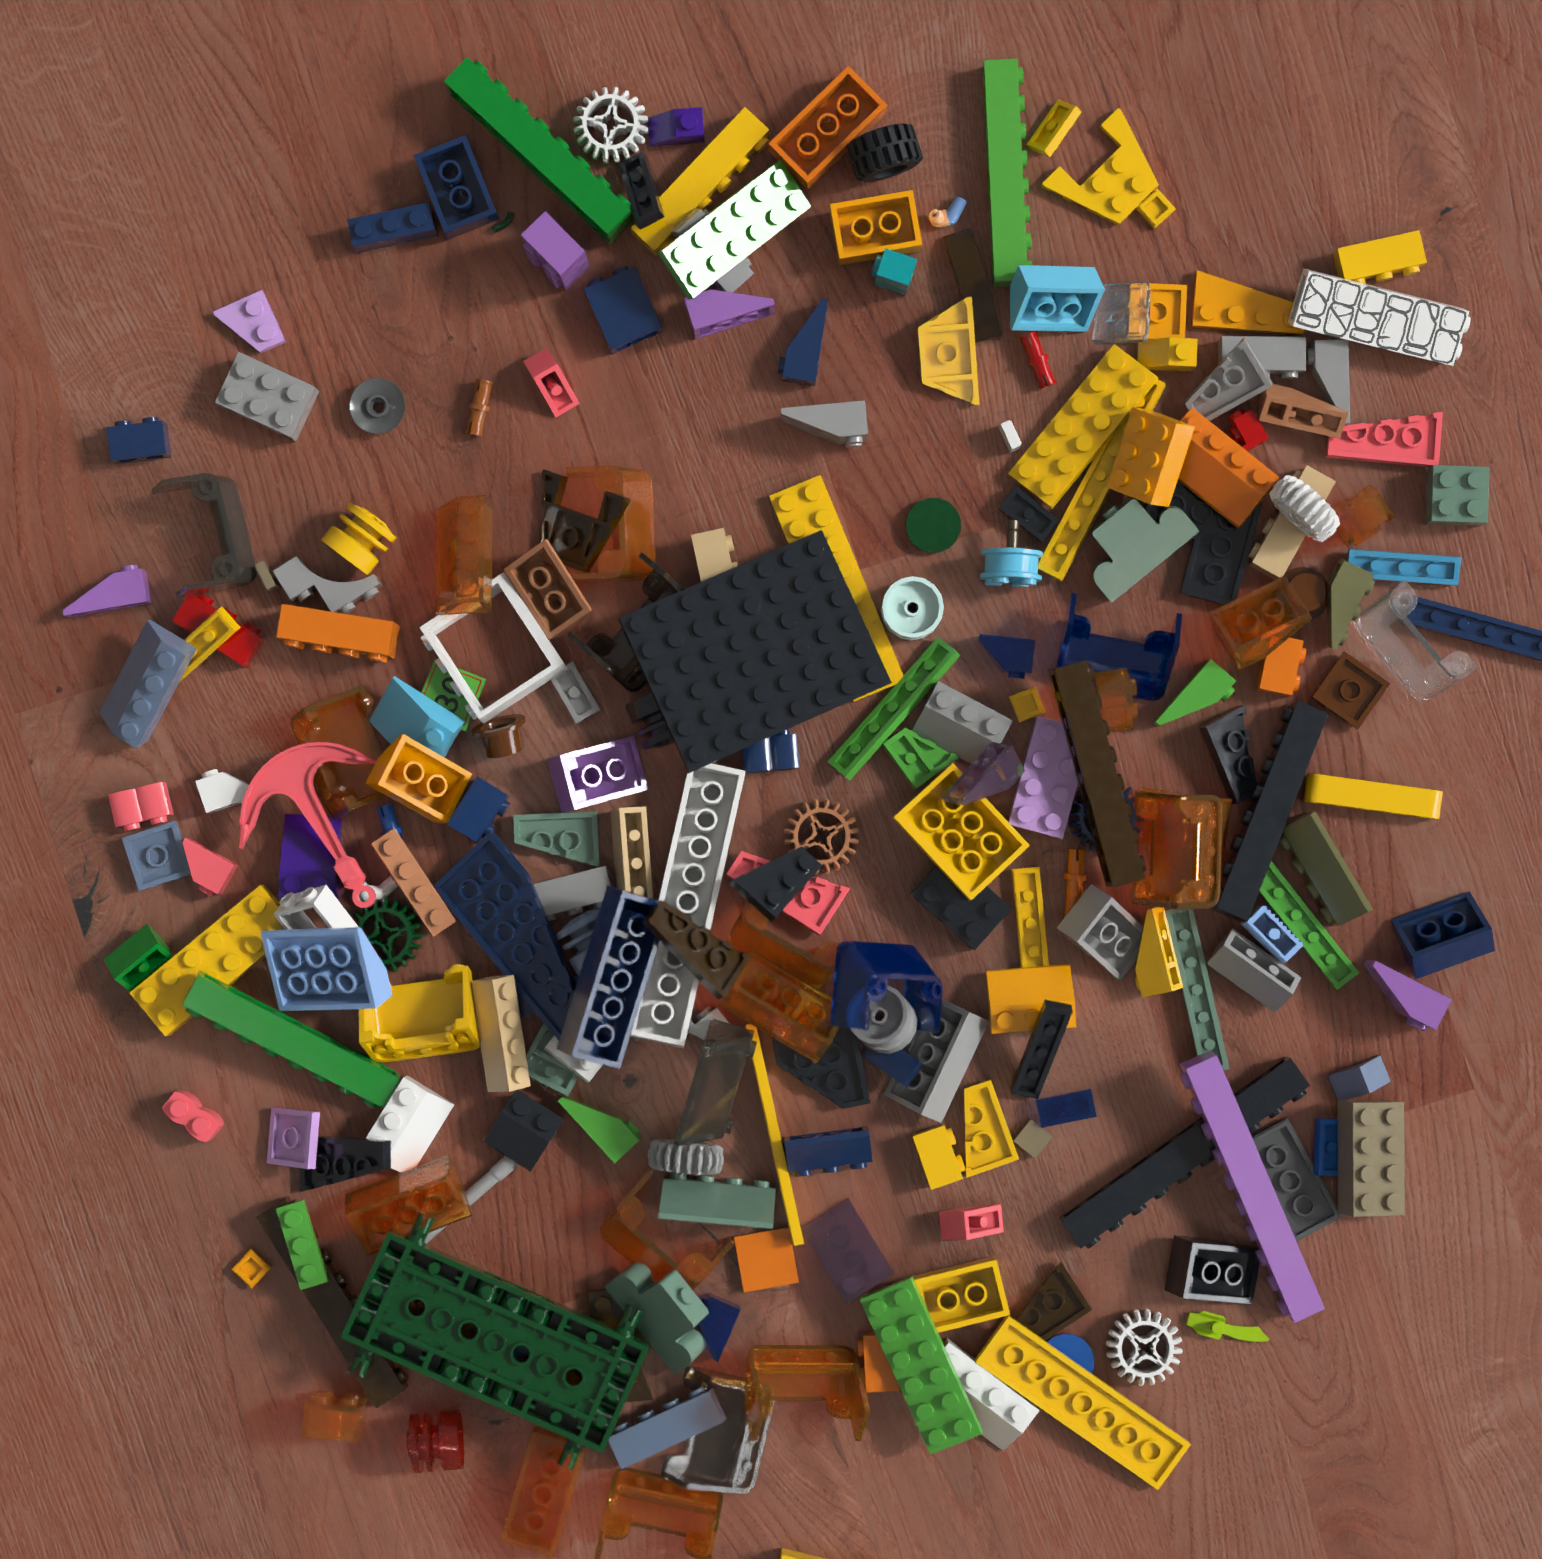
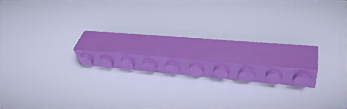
[1179,1050,1325,1323]

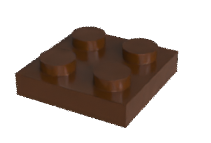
[1311,651,1390,730]

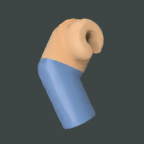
[928,196,967,228]

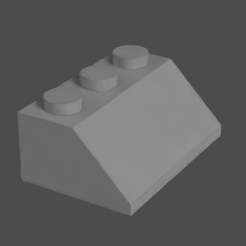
[912,681,1013,771]

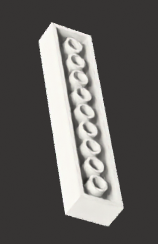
[630,763,746,1048]

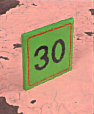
[421,660,487,731]

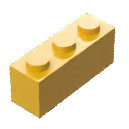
[1333,230,1427,284]

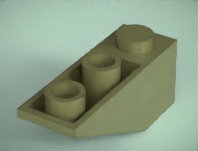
[1327,558,1375,651]

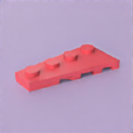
[1326,412,1443,468]
[726,851,850,936]

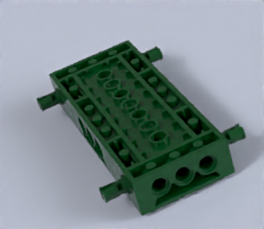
[340,1212,649,1470]

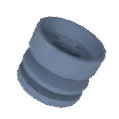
[555,909,600,976]

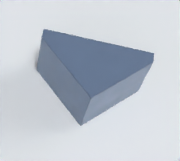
[1327,1055,1391,1101]

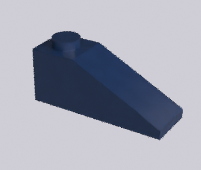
[778,299,828,386]

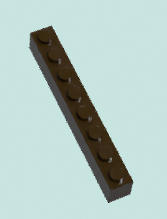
[1048,660,1146,888]
[256,1196,409,1409]

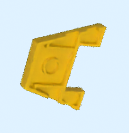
[1041,108,1159,226]

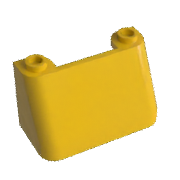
[359,964,481,1062]

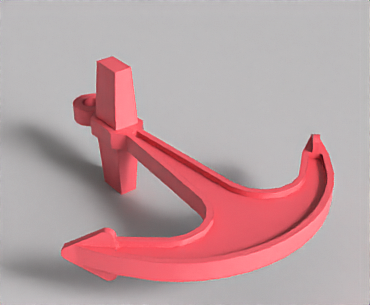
[239,742,376,908]

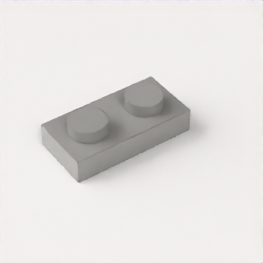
[551,661,601,724]

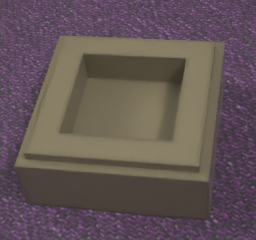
[254,560,280,592]
[1013,1119,1052,1158]

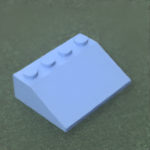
[261,927,392,1011]

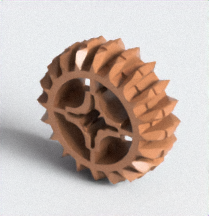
[784,799,859,874]

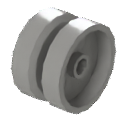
[848,984,917,1054]

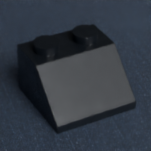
[483,1090,564,1172]

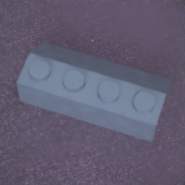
[100,619,197,749]

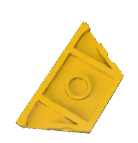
[918,296,980,405]

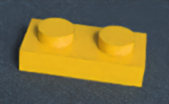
[1026,99,1081,157]

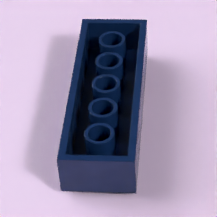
[557,885,660,1069]

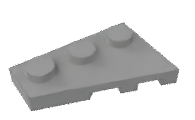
[1185,337,1273,421]

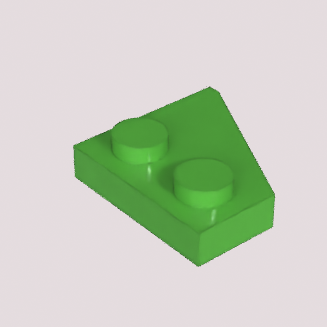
[882,728,958,790]

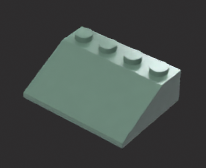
[658,1172,776,1229]

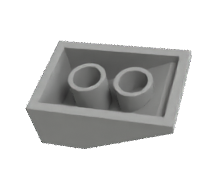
[781,401,868,448]
[1057,884,1144,981]

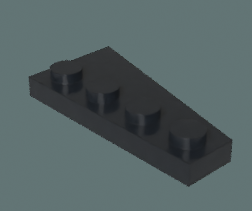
[300,1135,391,1192]

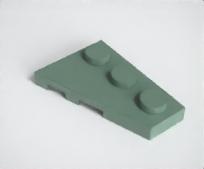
[513,811,600,867]

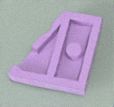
[213,290,286,353]

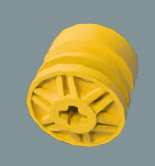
[321,502,397,575]

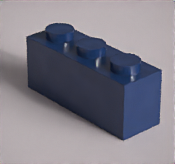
[347,202,438,253]

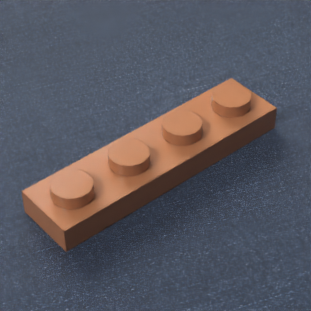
[370,828,456,937]

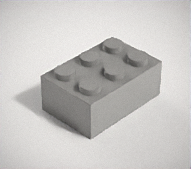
[215,352,319,442]

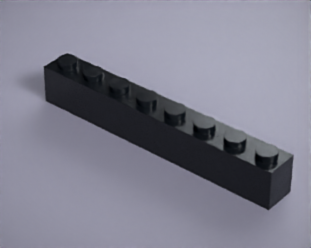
[1210,701,1328,922]

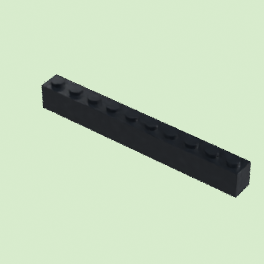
[1059,1057,1310,1249]

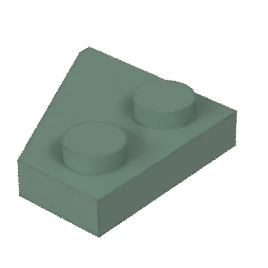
[526,1023,579,1097]

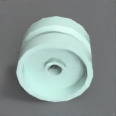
[881,576,944,641]

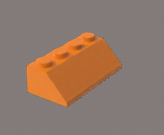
[1178,407,1280,529]

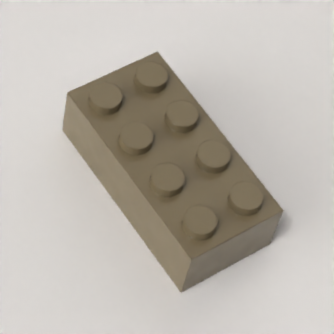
[1338,1100,1405,1217]

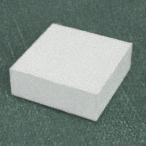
[999,420,1022,453]

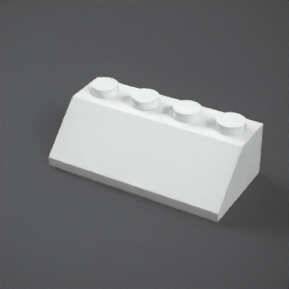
[943,1338,1039,1451]

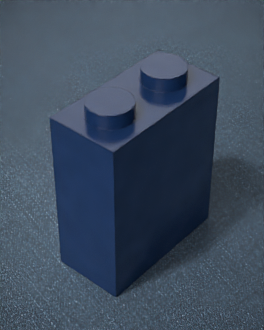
[584,266,663,355]

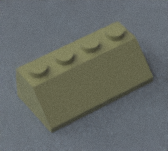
[1279,811,1373,926]

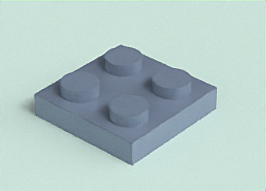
[122,821,191,891]

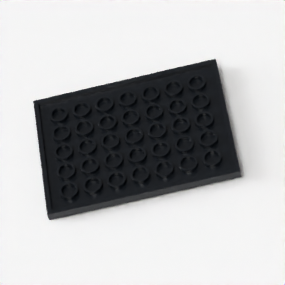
[618,530,892,774]

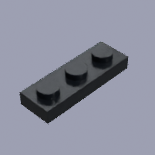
[619,151,665,230]

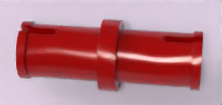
[1020,331,1057,390]

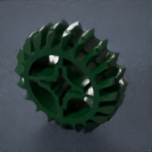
[353,898,423,972]

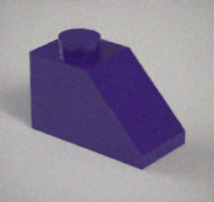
[648,107,705,147]

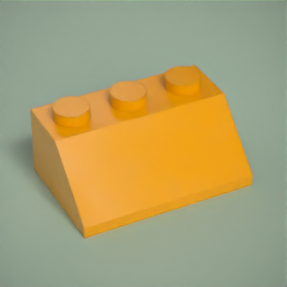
[365,734,472,824]
[986,964,1076,1034]

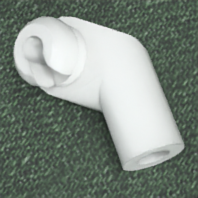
[360,876,398,902]

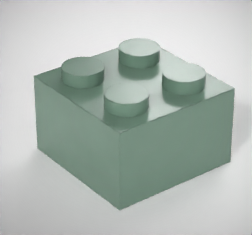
[1425,465,1489,527]

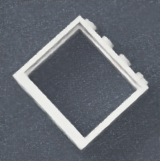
[419,572,567,724]

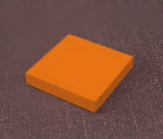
[734,1226,799,1293]

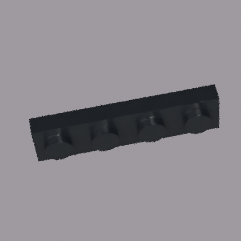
[1010,1000,1073,1099]

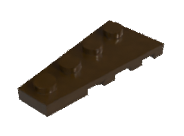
[643,900,752,1000]

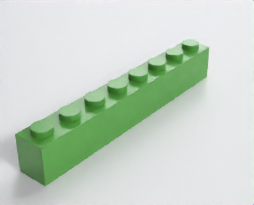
[982,59,1032,287]

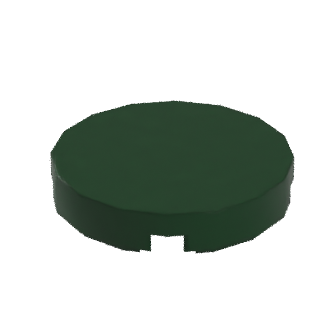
[906,498,961,553]

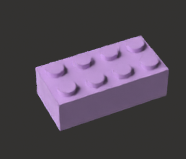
[1007,716,1078,839]

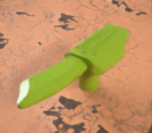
[1186,1311,1269,1342]

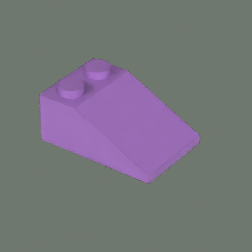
[684,289,775,339]
[547,736,648,813]
[1363,959,1451,1032]

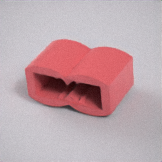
[108,782,174,832]
[162,1090,225,1142]

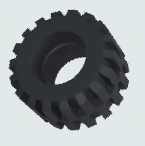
[847,123,923,182]

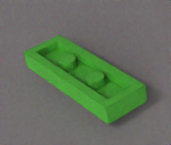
[276,1199,329,1290]

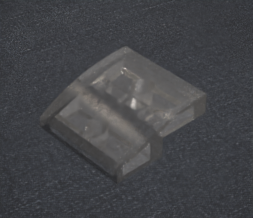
[1092,281,1150,345]

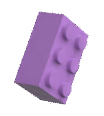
[521,211,590,291]

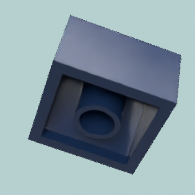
[447,776,511,843]

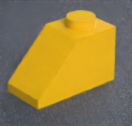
[1137,337,1198,372]

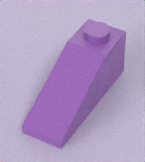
[63,565,152,618]

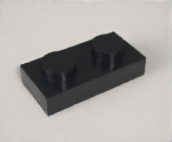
[998,486,1059,543]

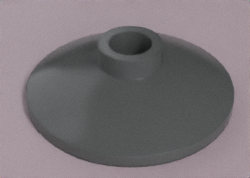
[350,378,406,434]

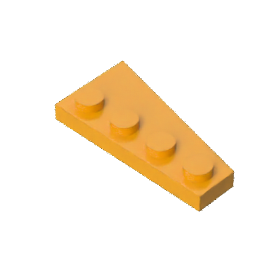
[1191,270,1304,336]

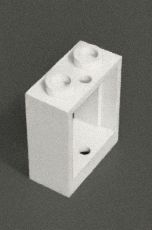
[273,885,358,930]

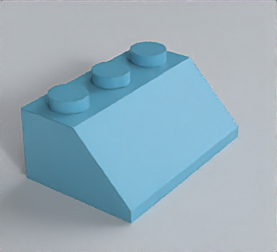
[1010,265,1105,332]

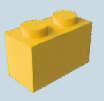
[912,1123,966,1190]

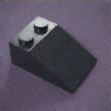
[1165,1235,1260,1304]

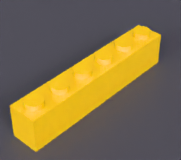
[630,107,770,256]

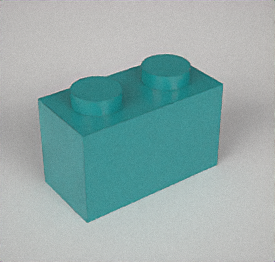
[871,248,917,296]

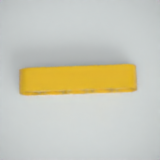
[1303,773,1443,820]

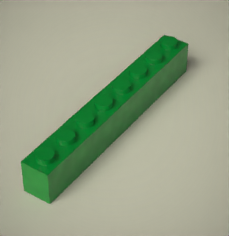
[182,970,400,1108]

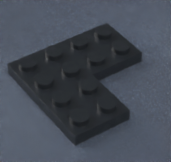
[1145,481,1263,608]

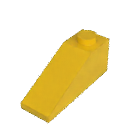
[1135,905,1183,998]

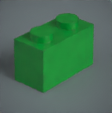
[103,924,173,992]

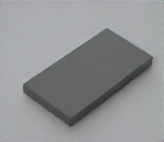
[1251,1117,1342,1242]

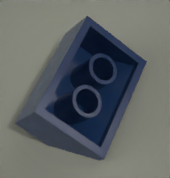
[1391,891,1495,979]
[784,1126,873,1177]

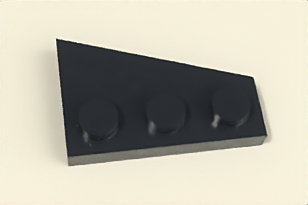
[730,847,823,922]

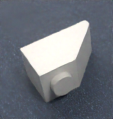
[195,769,249,813]

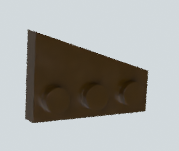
[1015,1261,1092,1341]

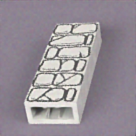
[1288,268,1471,366]

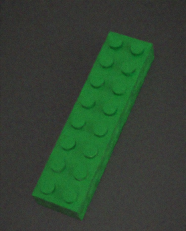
[444,57,633,245]

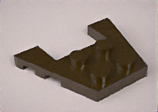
[541,469,631,573]

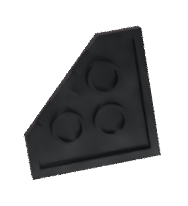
[771,1021,870,1109]

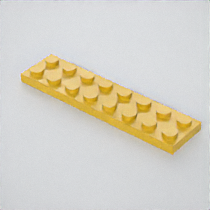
[769,475,903,702]
[975,1315,1191,1490]

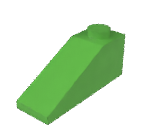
[1153,659,1236,727]
[558,1096,641,1163]

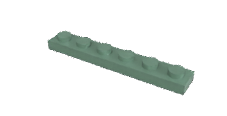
[1165,904,1230,1070]

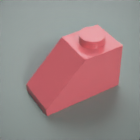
[523,347,580,417]
[182,838,239,896]
[939,1204,1004,1240]

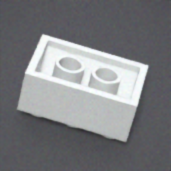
[366,1075,455,1176]

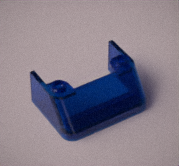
[1055,593,1182,701]
[830,940,943,1032]

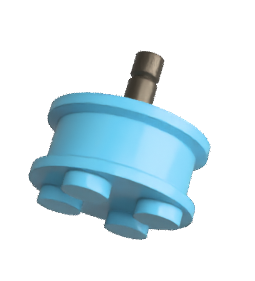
[980,520,1043,588]

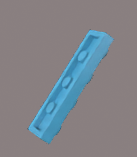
[1347,548,1461,585]

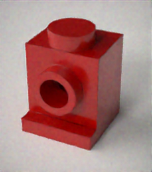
[1229,409,1269,451]

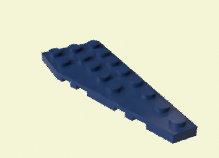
[433,831,576,1058]

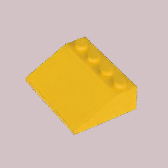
[893,763,1030,901]

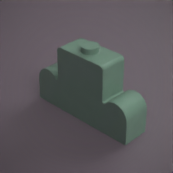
[1092,498,1199,603]
[604,1262,709,1375]

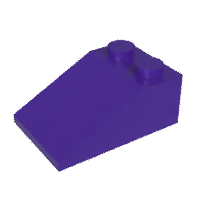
[279,814,342,899]

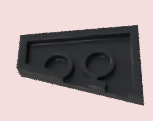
[1199,705,1256,804]

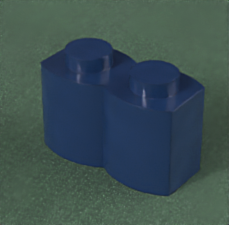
[742,729,800,774]

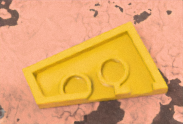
[964,1079,1019,1178]

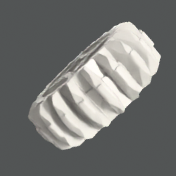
[573,87,648,163]
[1269,475,1340,542]
[1106,1308,1183,1386]

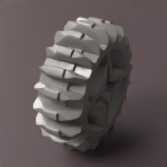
[647,1139,724,1175]

